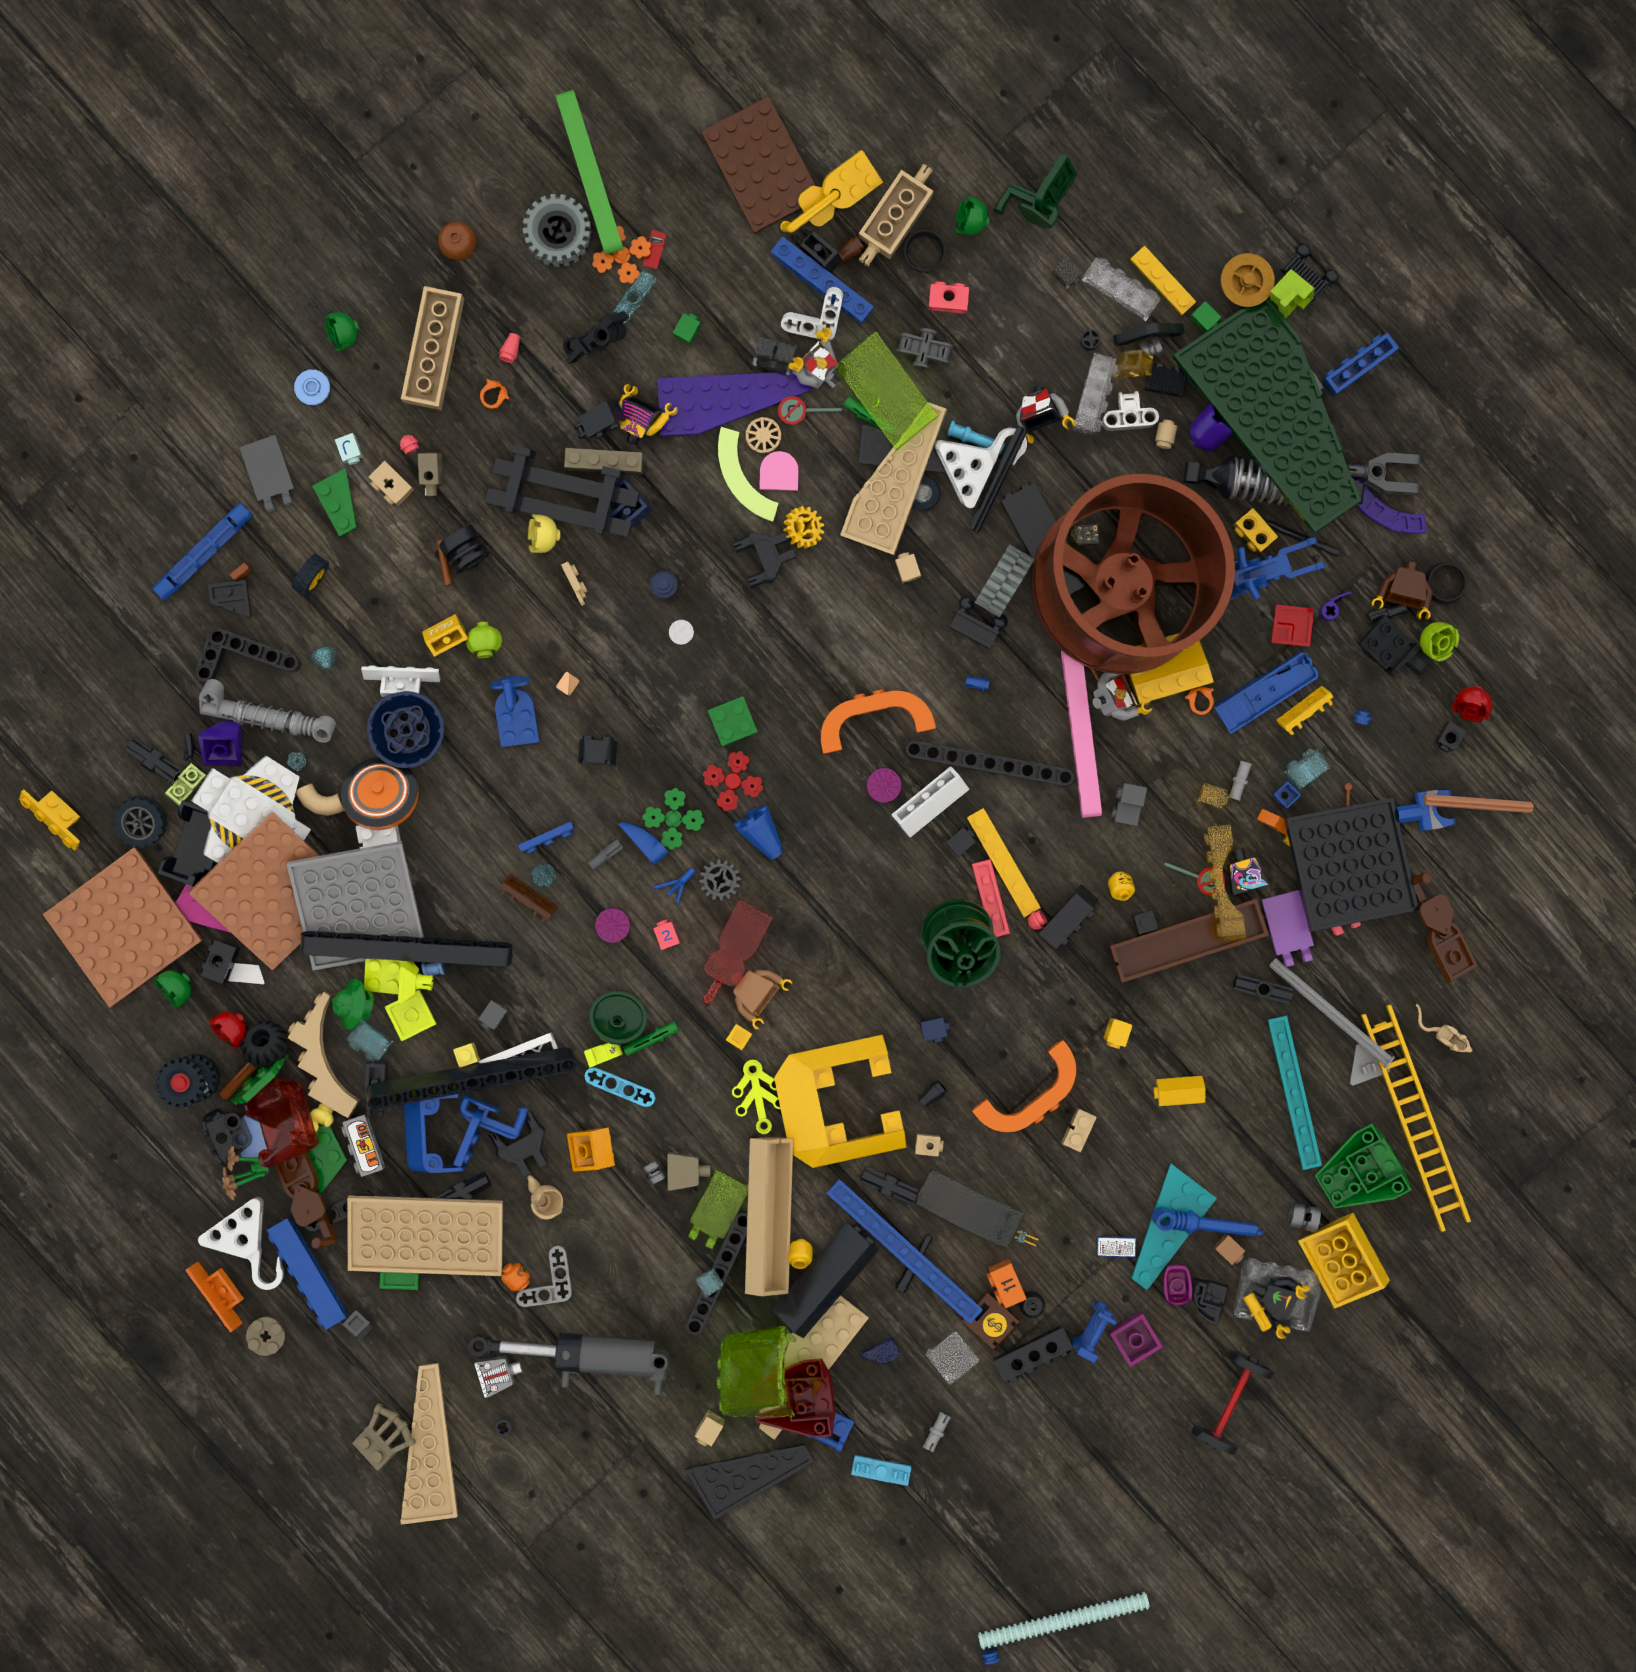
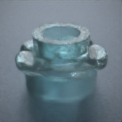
[287,752,306,771]

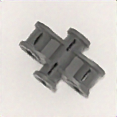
[895,328,953,370]

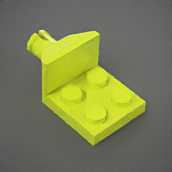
[364,959,434,1004]

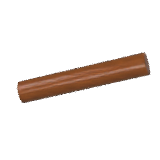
[437,540,452,586]

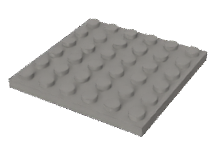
[287,841,424,970]

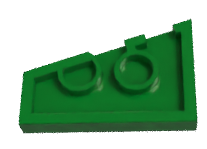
[312,468,357,537]

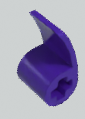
[1319,591,1353,621]

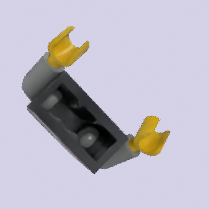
[1016,386,1076,444]

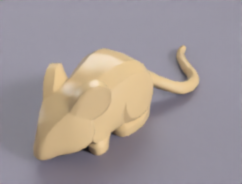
[1416,1004,1472,1053]

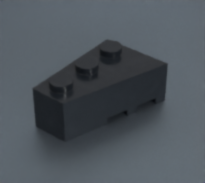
[1039,884,1098,949]

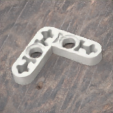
[781,287,843,340]

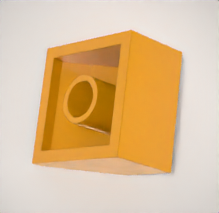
[567,1127,615,1172]

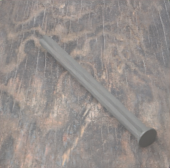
[1269,958,1395,1068]

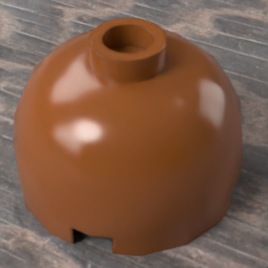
[438,221,477,261]

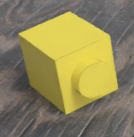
[453,1042,480,1067]

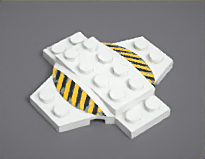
[191,756,311,863]

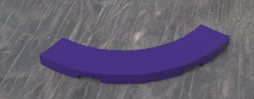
[1349,464,1427,534]

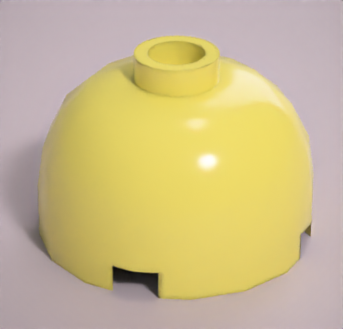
[528,514,560,553]

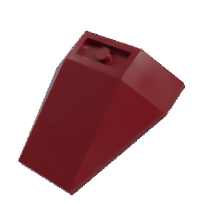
[751,1358,836,1438]

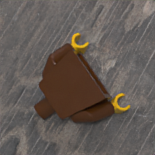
[1371,561,1433,620]

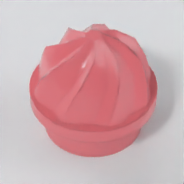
[400,435,419,455]
[1028,910,1047,929]

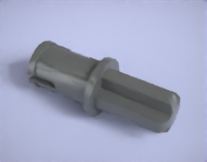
[587,840,623,871]

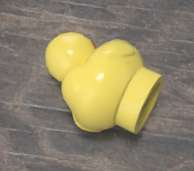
[304,1104,334,1134]

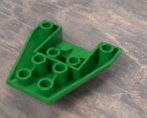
[1315,1123,1412,1209]

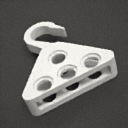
[934,428,1027,508]
[198,1197,284,1290]

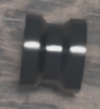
[1080,329,1100,351]

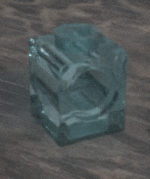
[696,1268,723,1297]

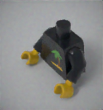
[1251,1277,1310,1339]

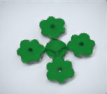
[642,788,704,850]

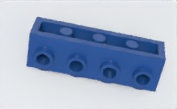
[1322,333,1399,397]

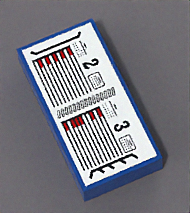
[1097,1236,1136,1257]

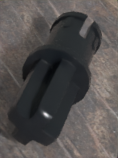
[1368,604,1407,623]

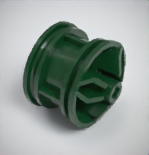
[921,899,1000,987]

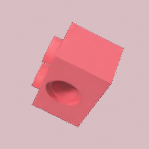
[928,282,969,314]

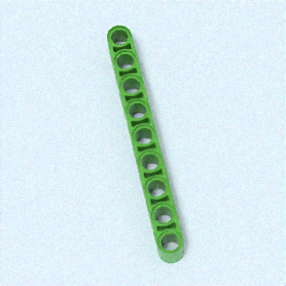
[555,89,623,255]

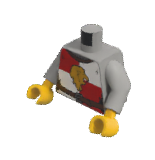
[789,328,840,388]
[1093,673,1152,721]

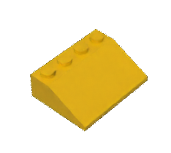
[1128,633,1214,705]
[1298,1213,1390,1309]

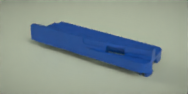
[1213,652,1318,734]

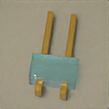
[1014,1230,1039,1246]

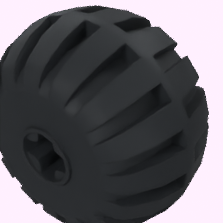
[240,1021,289,1068]

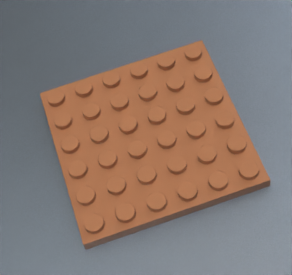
[189,811,320,970]
[43,847,203,1008]

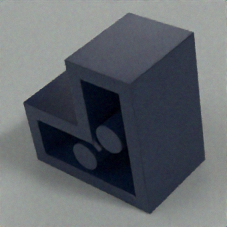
[610,478,653,528]

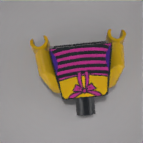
[619,384,678,445]

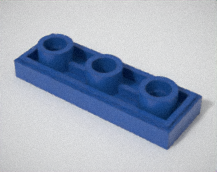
[518,822,575,854]

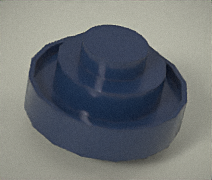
[649,570,678,599]

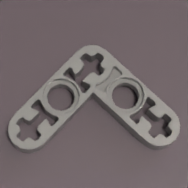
[516,1245,572,1307]

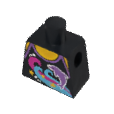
[1227,848,1269,895]

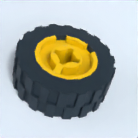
[292,554,329,597]

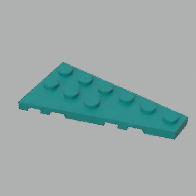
[1131,1163,1217,1290]

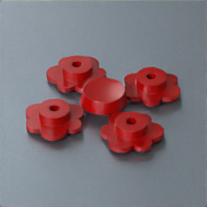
[703,751,763,811]

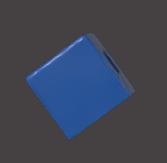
[1272,782,1301,808]

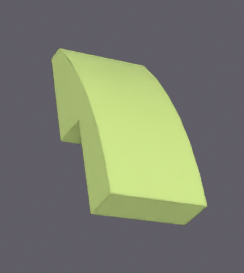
[165,763,206,806]

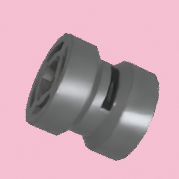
[1138,337,1163,362]
[642,1159,668,1185]

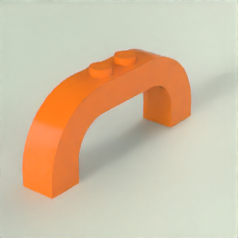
[821,689,936,754]
[972,1039,1076,1132]

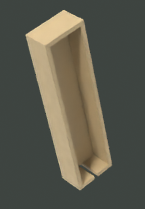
[745,1137,793,1296]

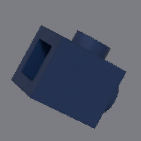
[920,1017,950,1043]

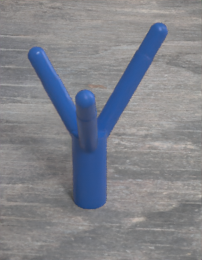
[654,867,696,904]

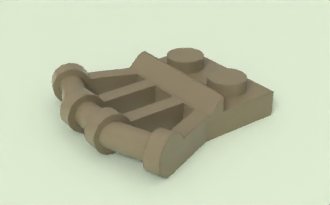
[352,1403,416,1471]

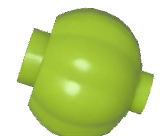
[466,622,502,658]

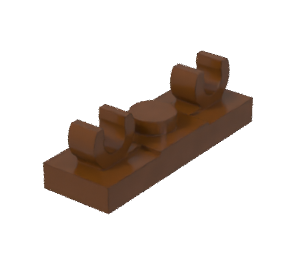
[501,874,558,922]

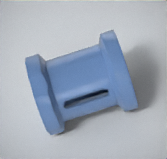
[421,962,445,976]

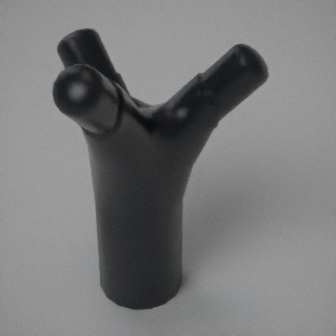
[183,733,201,761]

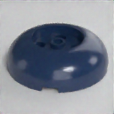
[367,691,444,768]

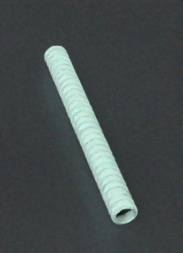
[978,1592,1150,1650]

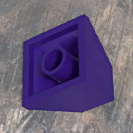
[198,721,243,766]

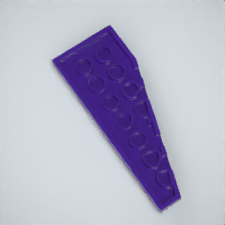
[657,372,811,437]

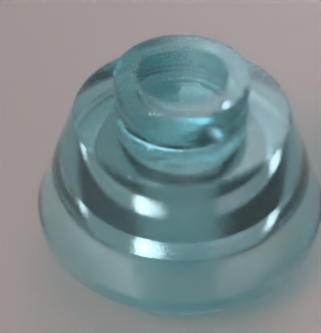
[310,647,336,670]

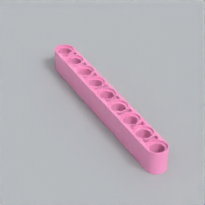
[1061,650,1102,818]

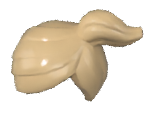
[527,1175,563,1220]

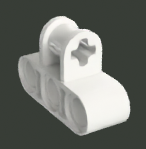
[1102,391,1159,431]

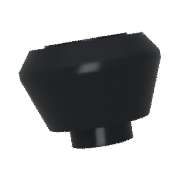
[1019,1291,1045,1318]

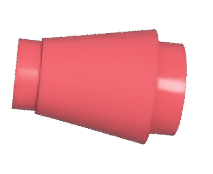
[499,333,520,363]

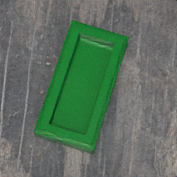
[380,1272,419,1290]

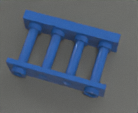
[1070,1301,1117,1363]

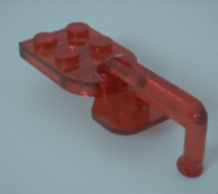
[703,900,773,1007]

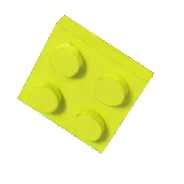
[385,990,437,1041]

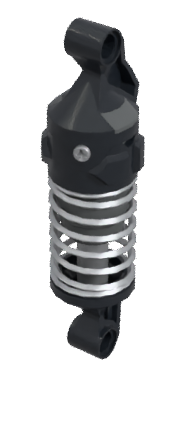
[1183,457,1365,510]

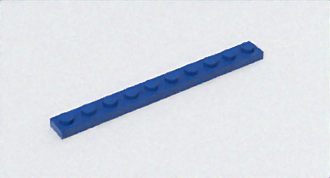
[826,1179,983,1324]

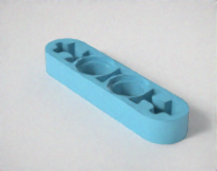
[585,1067,656,1107]

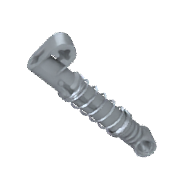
[199,679,336,743]

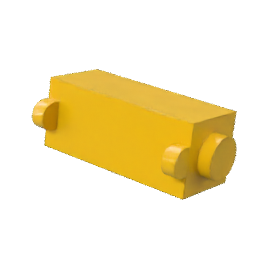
[1153,1076,1205,1106]

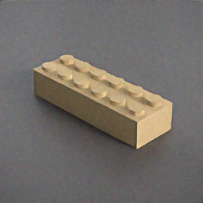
[401,286,465,410]

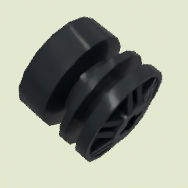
[439,525,490,574]

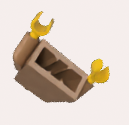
[731,970,792,1029]

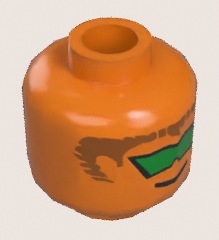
[501,1263,530,1292]

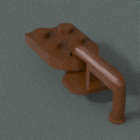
[1412,872,1478,983]
[269,1137,337,1249]

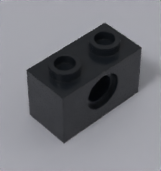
[201,940,241,984]

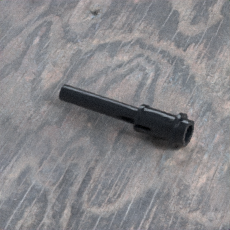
[895,1235,933,1293]

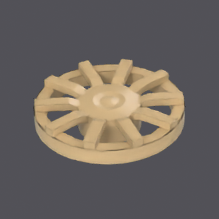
[746,417,781,454]

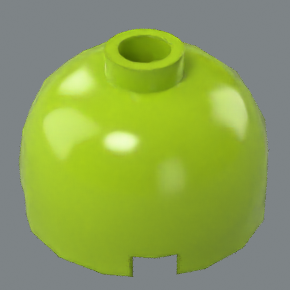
[1420,621,1459,661]

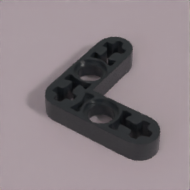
[1113,323,1185,346]

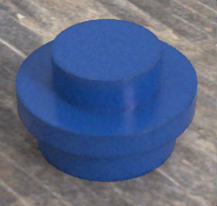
[1353,710,1372,725]

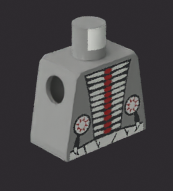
[474,1356,523,1398]

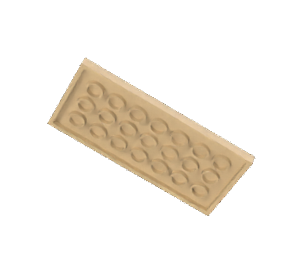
[347,1195,503,1276]

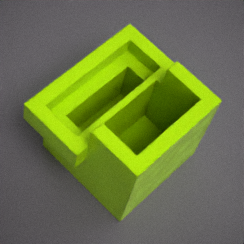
[1270,269,1314,319]

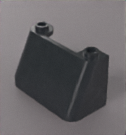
[158,800,218,886]

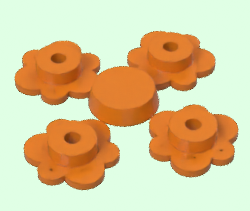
[592,226,651,284]

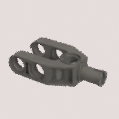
[1347,452,1420,495]

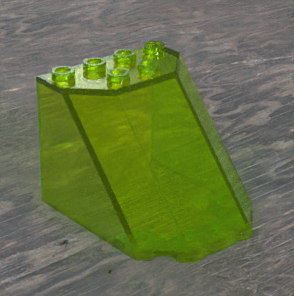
[717,1326,796,1416]

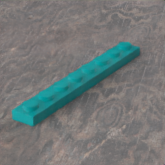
[1267,1015,1322,1170]

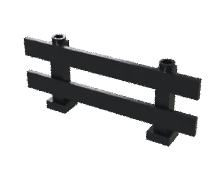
[484,445,640,537]

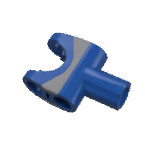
[1396,790,1456,831]

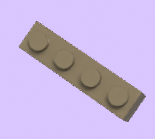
[564,448,644,475]

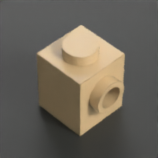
[895,552,921,584]
[915,1133,944,1156]

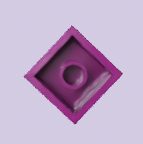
[1108,1311,1163,1367]

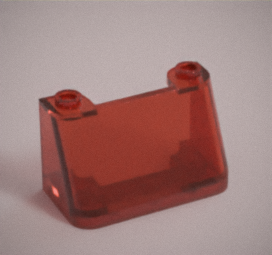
[243,1077,318,1168]

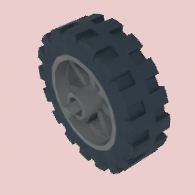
[113,795,167,848]

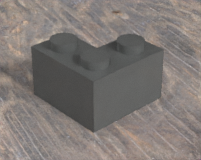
[1111,783,1147,826]

